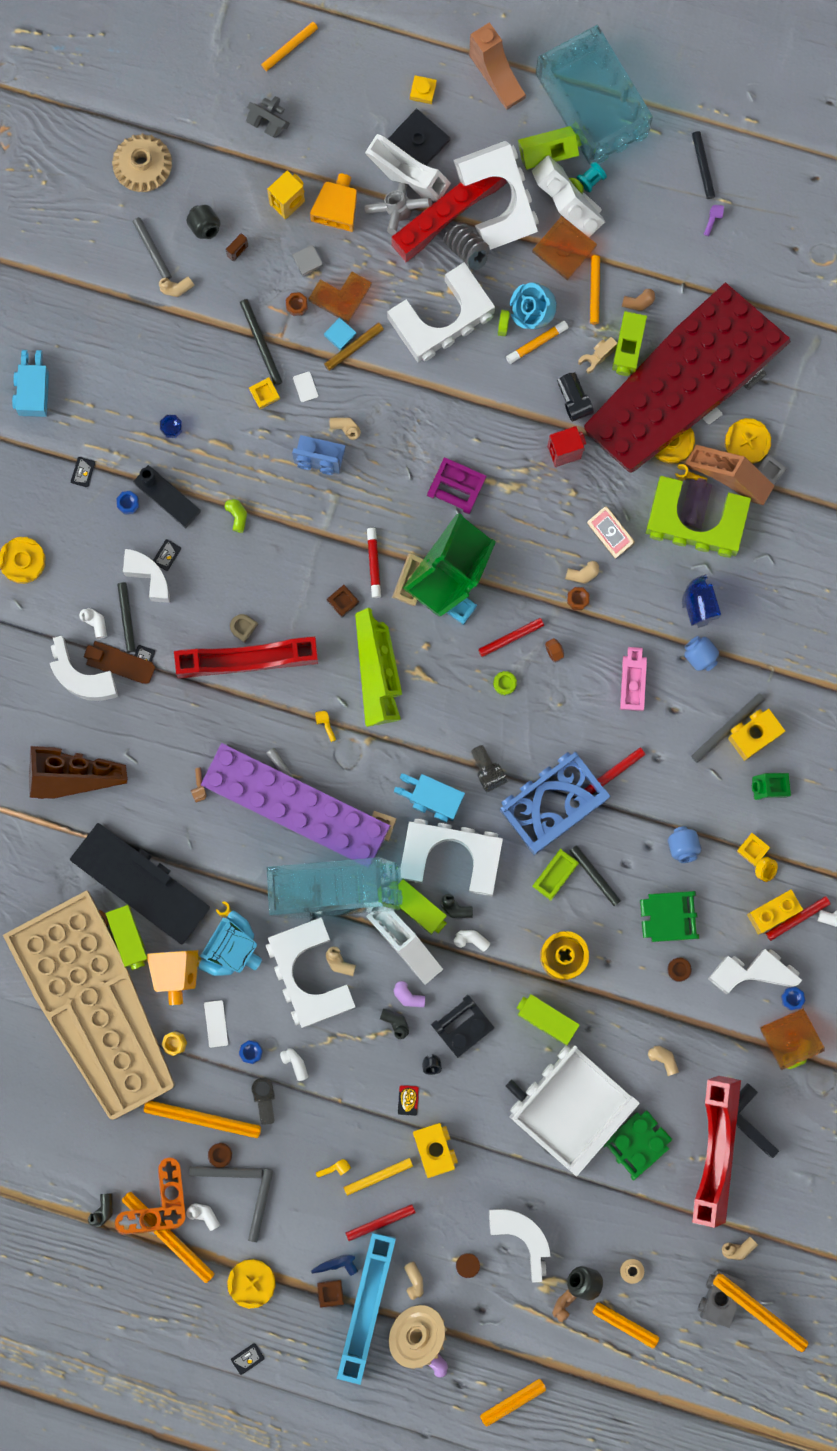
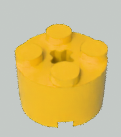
[540,931,589,980]

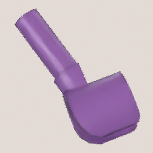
[704,205,724,236]

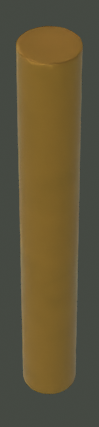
[324,322,384,371]

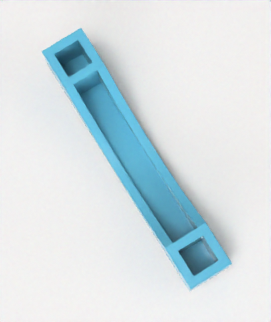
[337,1232,396,1385]

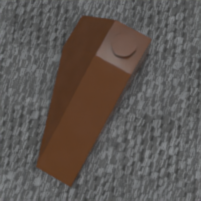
[29,746,128,799]

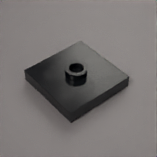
[388,108,450,166]

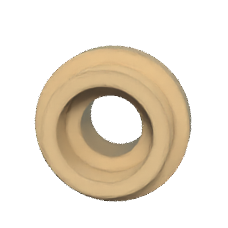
[620,1259,645,1284]

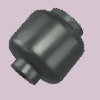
[186,205,220,239]
[567,1266,603,1301]

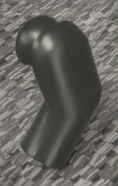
[441,894,473,918]
[380,1008,409,1040]
[88,1193,113,1227]

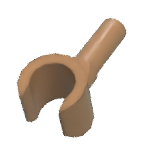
[191,768,207,802]

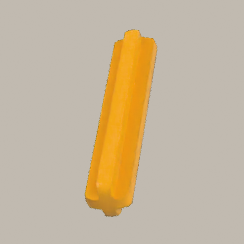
[592,1302,659,1348]
[480,1379,546,1427]

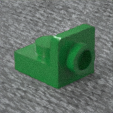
[752,773,791,800]

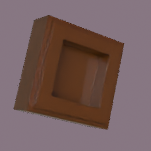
[225,233,248,261]
[326,585,359,618]
[317,1280,344,1308]

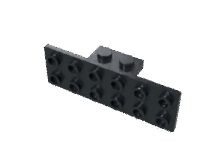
[70,823,210,945]

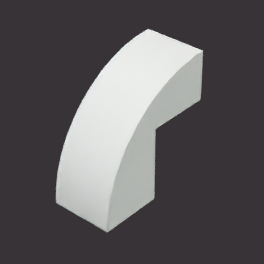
[123,549,170,603]

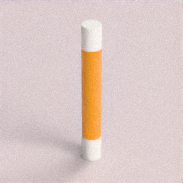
[506,321,569,364]

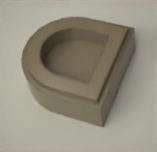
[230,614,258,643]

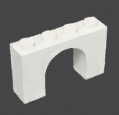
[454,141,539,250]
[387,262,495,363]
[399,819,503,896]
[266,918,356,1029]

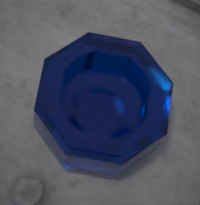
[160,415,182,438]

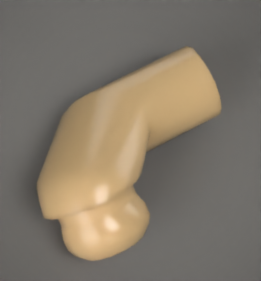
[159,277,194,297]
[330,418,361,440]
[565,561,599,584]
[326,946,356,976]
[648,1046,679,1076]
[722,1237,758,1260]
[404,1262,424,1300]

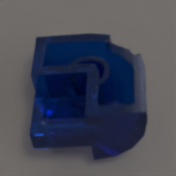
[682,574,721,628]

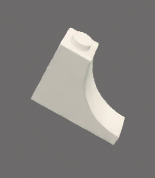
[366,901,443,985]

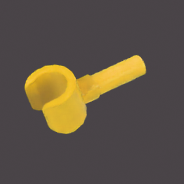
[675,464,708,483]
[315,711,336,742]
[316,1159,351,1178]

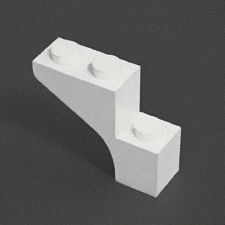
[365,134,451,201]
[531,155,605,238]
[708,949,802,994]

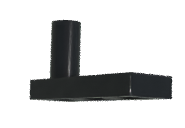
[133,465,201,529]
[736,1083,779,1158]

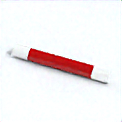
[367,528,381,598]

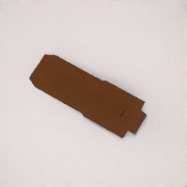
[83,641,155,684]

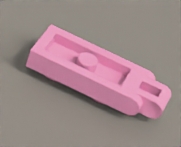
[620,647,647,711]

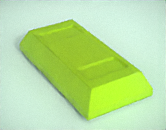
[532,849,579,900]

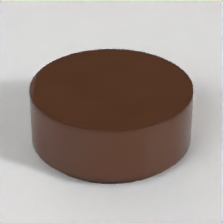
[667,958,692,982]
[208,1143,232,1167]
[456,1253,480,1278]

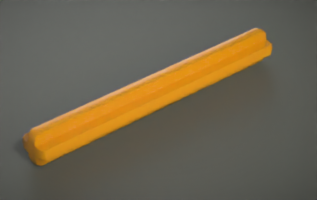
[144,1101,261,1138]
[122,1192,215,1283]
[713,1273,809,1352]

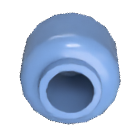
[684,636,719,671]
[668,826,701,863]

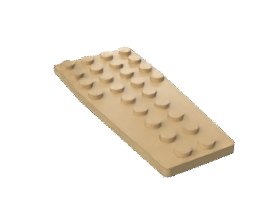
[3,890,175,1120]

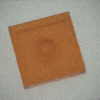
[532,216,597,281]
[760,1008,825,1070]

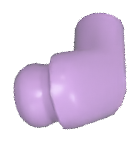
[394,981,425,1008]
[429,1354,448,1378]

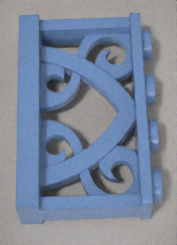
[500,752,611,855]

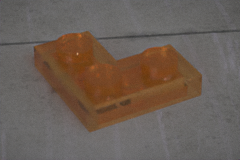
[309,272,372,324]

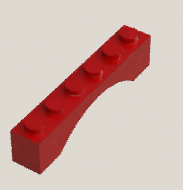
[391,176,508,262]
[174,636,318,679]
[692,1076,741,1228]

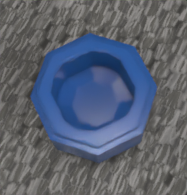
[116,491,139,515]
[781,987,806,1011]
[239,1040,263,1064]

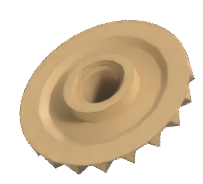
[112,133,172,192]
[389,1305,447,1370]

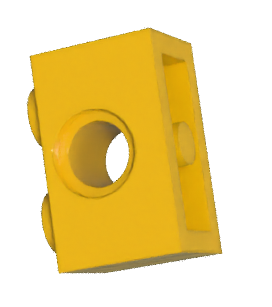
[267,170,305,220]
[728,708,785,761]
[746,889,803,935]
[413,1123,458,1178]

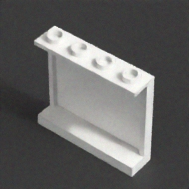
[509,1045,640,1177]

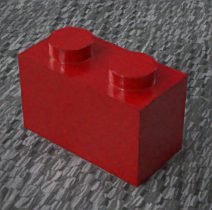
[547,426,586,467]

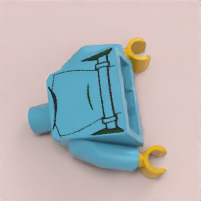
[197,901,262,976]

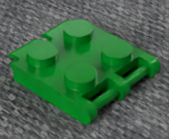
[640,891,699,942]
[603,1110,672,1181]

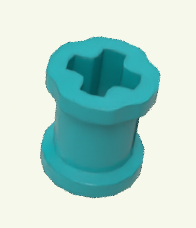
[576,162,607,193]

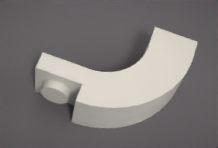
[50,636,118,701]
[489,1209,550,1283]

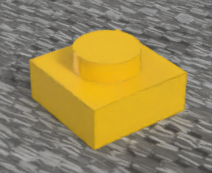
[410,75,437,104]
[249,377,280,409]
[736,833,770,867]

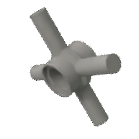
[365,182,432,235]

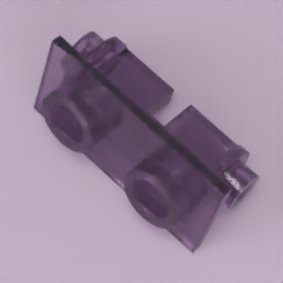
[680,478,712,529]

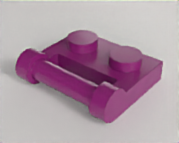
[427,457,487,515]

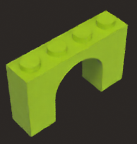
[645,476,751,558]

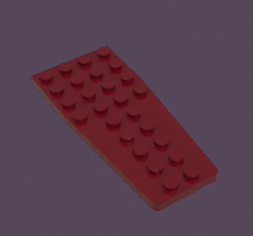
[584,282,791,473]

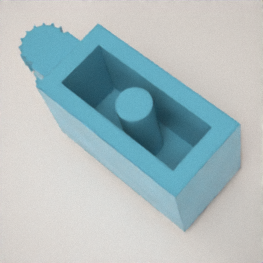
[12,350,49,417]
[393,774,465,823]

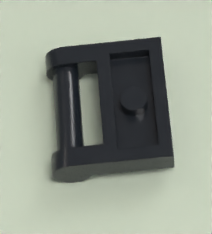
[431,994,495,1058]

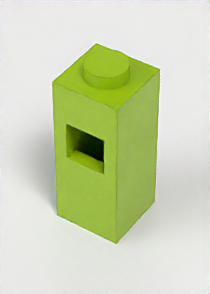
[518,126,581,170]
[612,311,647,376]
[388,879,447,935]
[105,905,148,970]
[516,994,580,1046]

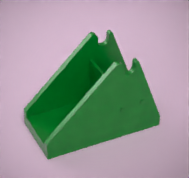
[403,513,496,617]

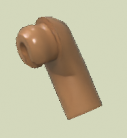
[622,289,655,311]
[552,1290,577,1322]

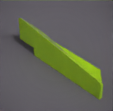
[355,608,402,727]

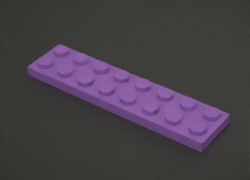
[201,743,391,868]

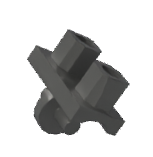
[246,96,290,138]

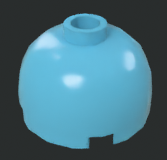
[510,283,557,329]

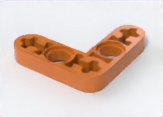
[114,1158,185,1235]

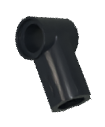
[557,372,594,422]

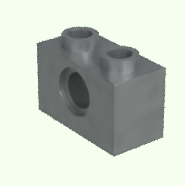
[698,1270,746,1328]

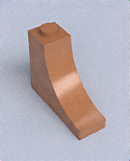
[469,22,526,110]
[685,445,775,505]

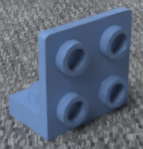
[292,435,346,475]

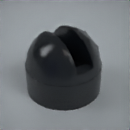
[422,1054,442,1075]

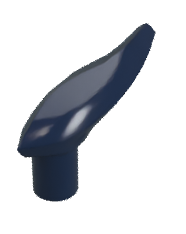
[311,1255,358,1276]

